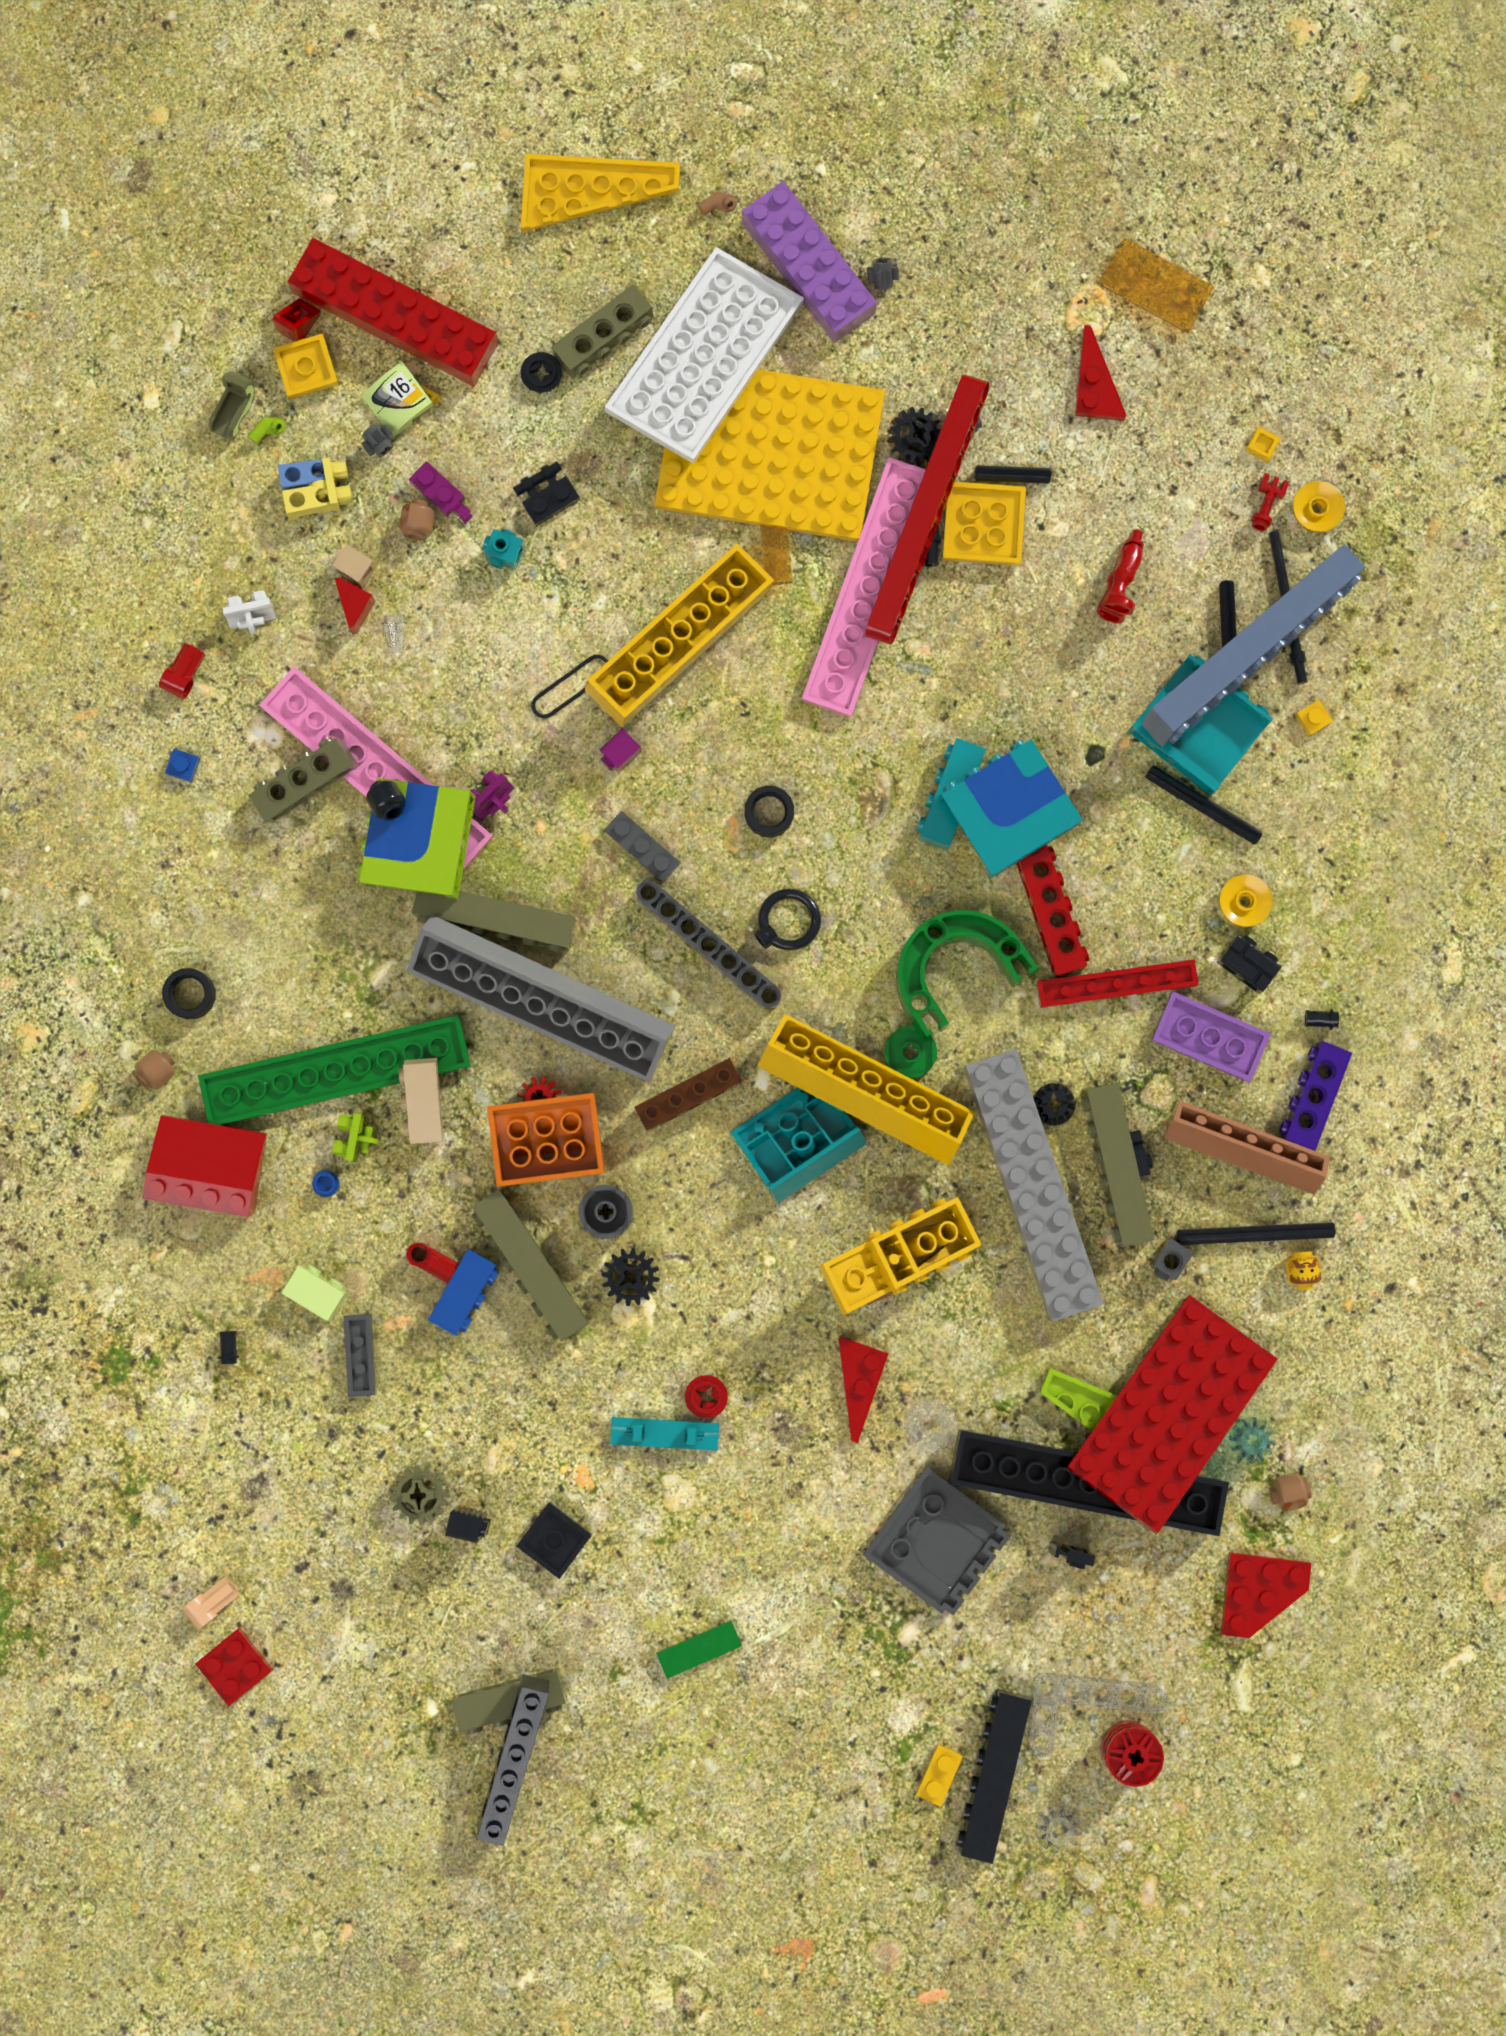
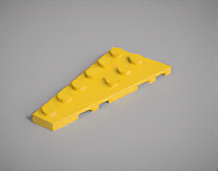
[520,154,680,232]

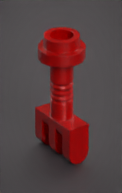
[1251,473,1289,531]

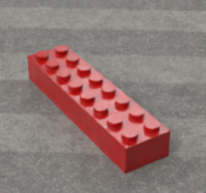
[287,237,499,387]

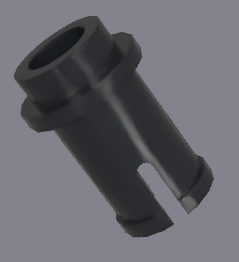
[1305,1009,1339,1030]
[218,1331,239,1364]

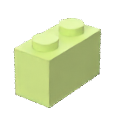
[282,1264,348,1321]

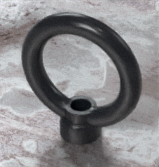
[754,889,821,951]

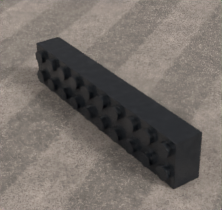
[949,1428,1229,1537]

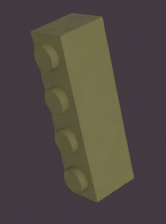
[451,1667,567,1735]

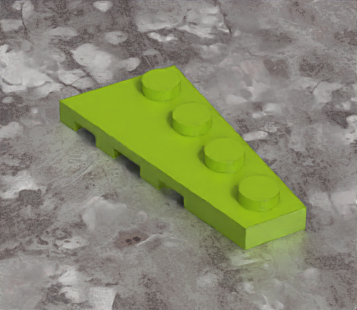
[1039,1368,1117,1431]

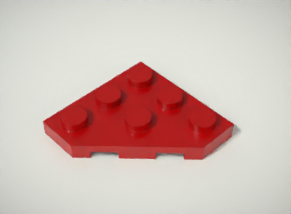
[1221,1552,1312,1638]

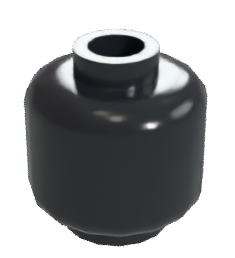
[366,780,406,821]

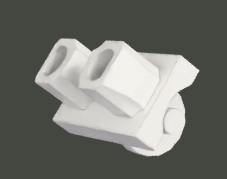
[223,590,276,635]

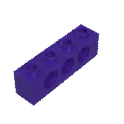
[1279,1041,1352,1151]

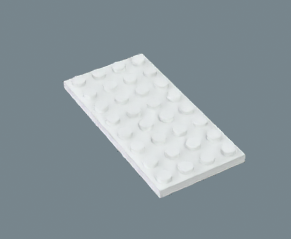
[604,247,804,464]

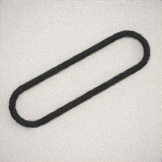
[531,655,608,718]

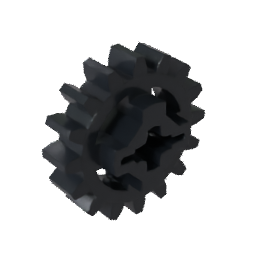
[887,407,941,466]
[601,1248,660,1306]

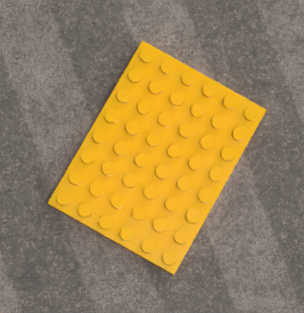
[654,369,885,542]

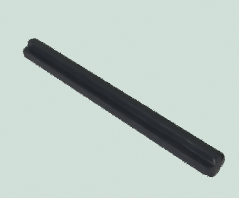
[1176,1222,1336,1245]

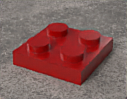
[195,1627,273,1707]

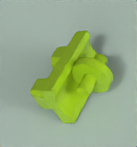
[332,1113,379,1163]

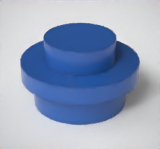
[312,1170,340,1197]

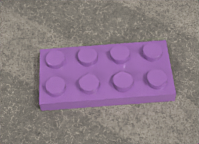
[1151,992,1271,1083]

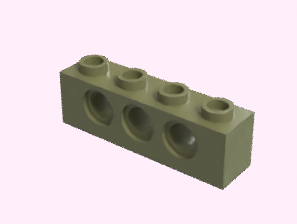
[551,284,653,379]
[248,737,359,823]

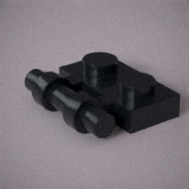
[513,461,580,527]

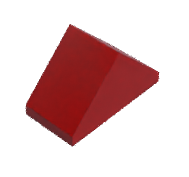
[272,298,321,342]
[335,577,376,635]

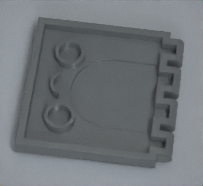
[863,1466,1011,1616]

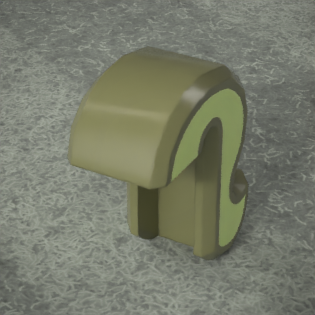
[209,371,255,439]

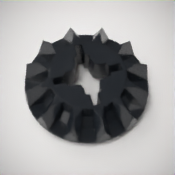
[520,352,562,394]
[1033,1083,1076,1126]

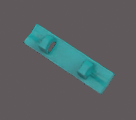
[610,1417,719,1451]

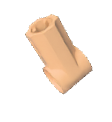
[182,1576,240,1630]

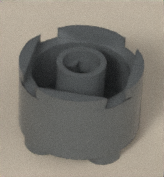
[578,1185,634,1239]

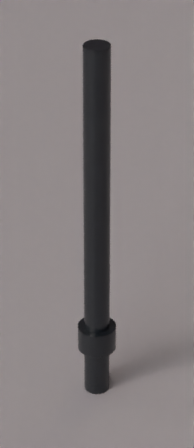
[1268,531,1308,685]

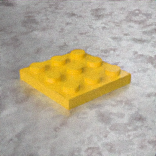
[942,482,1026,566]

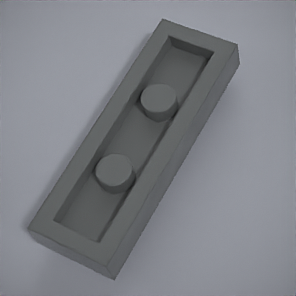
[604,811,681,883]
[343,1314,376,1397]

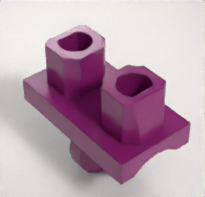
[470,771,515,822]

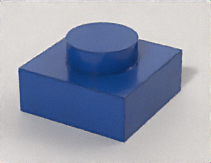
[165,749,201,783]

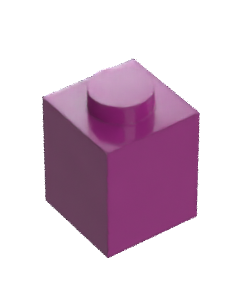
[600,728,642,773]

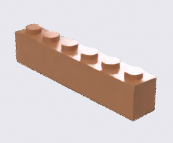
[1164,1100,1330,1194]

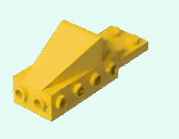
[819,1197,982,1315]

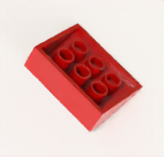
[142,1115,267,1217]

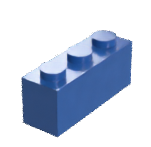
[428,1249,499,1336]

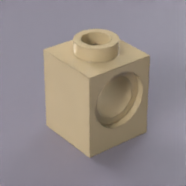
[332,544,376,589]

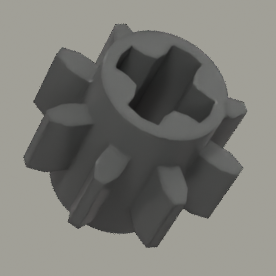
[867,257,899,290]
[361,424,394,457]

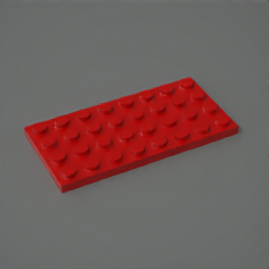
[1067,1295,1278,1534]

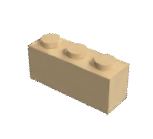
[399,1058,444,1144]

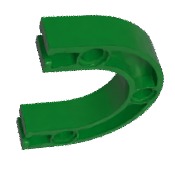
[896,910,1039,1042]

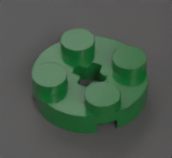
[883,1025,937,1079]

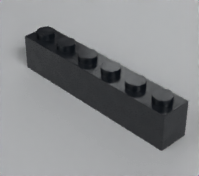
[955,1688,1032,1864]

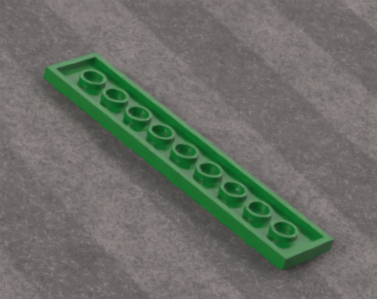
[198,1015,471,1125]

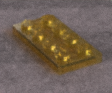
[1098,237,1214,334]

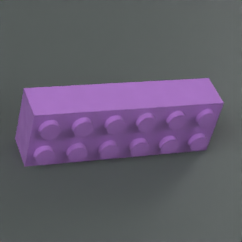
[742,181,877,343]

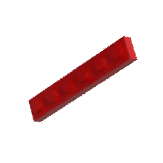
[1036,959,1199,1008]

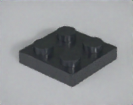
[516,1501,592,1579]

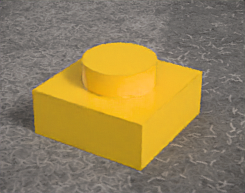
[1295,700,1333,736]

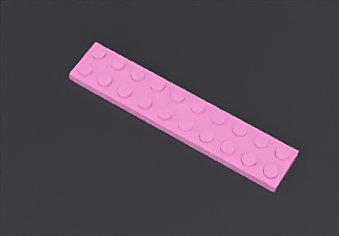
[801,457,926,718]
[259,666,493,872]

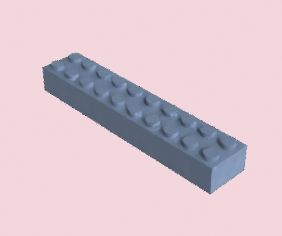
[1141,544,1366,747]

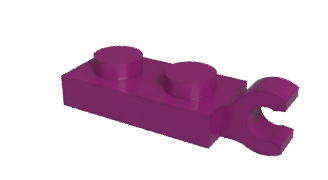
[408,461,473,524]

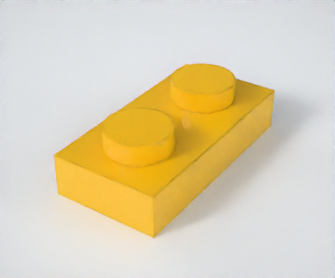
[915,1743,963,1807]

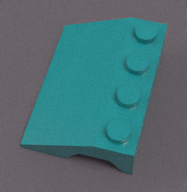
[730,1087,866,1203]

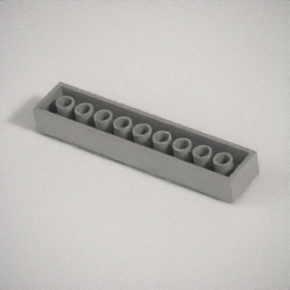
[407,915,675,1082]
[963,1049,1104,1321]

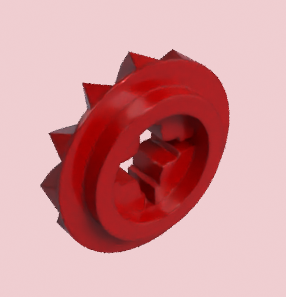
[685,1375,728,1419]

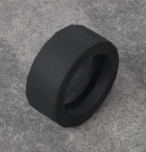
[744,785,794,838]
[162,968,216,1019]

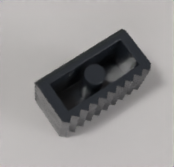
[445,1505,491,1543]

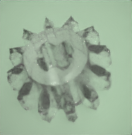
[1035,1804,1082,1853]

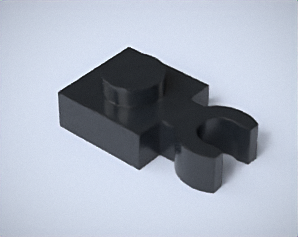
[1130,1130,1153,1177]

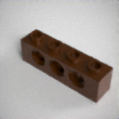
[634,1058,742,1132]

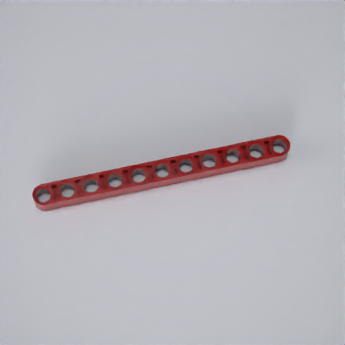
[865,375,989,645]

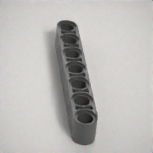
[636,880,781,1010]

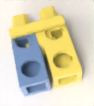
[278,457,353,521]

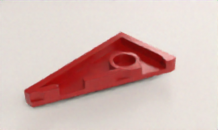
[1075,325,1126,421]
[838,1336,889,1443]

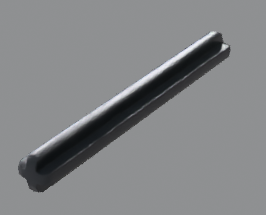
[1145,766,1263,844]

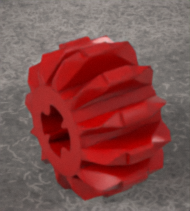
[517,1076,562,1102]

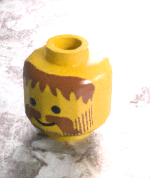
[1285,1251,1322,1290]

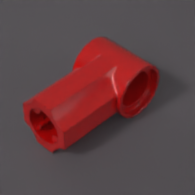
[158,643,206,700]
[406,1242,460,1284]

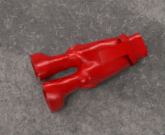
[1097,529,1144,624]

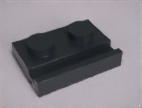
[1048,1541,1096,1569]

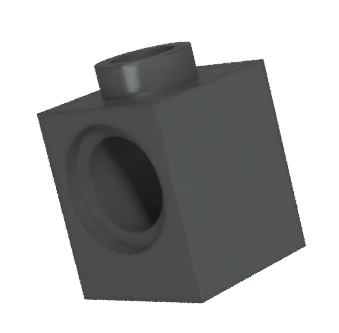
[1150,1238,1193,1282]

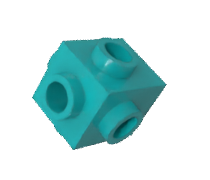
[482,529,525,571]

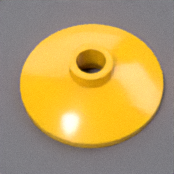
[1293,481,1345,532]
[1219,874,1273,927]

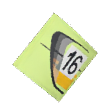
[362,361,433,437]

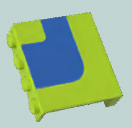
[357,778,476,900]

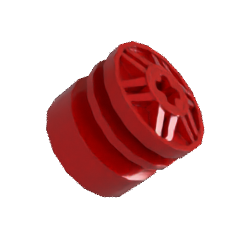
[1100,1720,1164,1787]

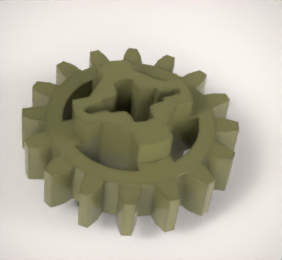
[389,1465,449,1525]

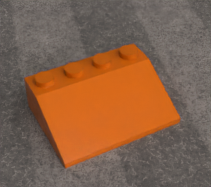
[487,1093,606,1187]

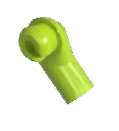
[247,417,286,445]

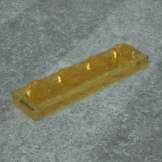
[760,524,793,586]

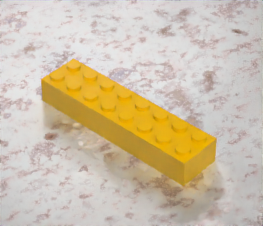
[585,544,774,727]
[757,1014,975,1165]

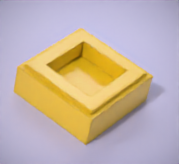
[1245,426,1281,463]

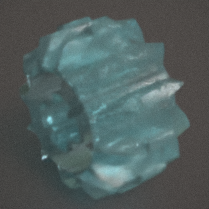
[1228,1417,1276,1464]

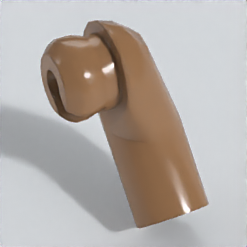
[697,192,737,216]

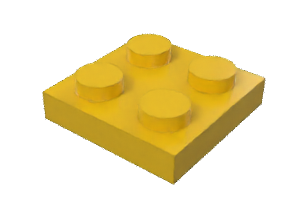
[273,333,339,400]

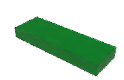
[656,1620,742,1679]

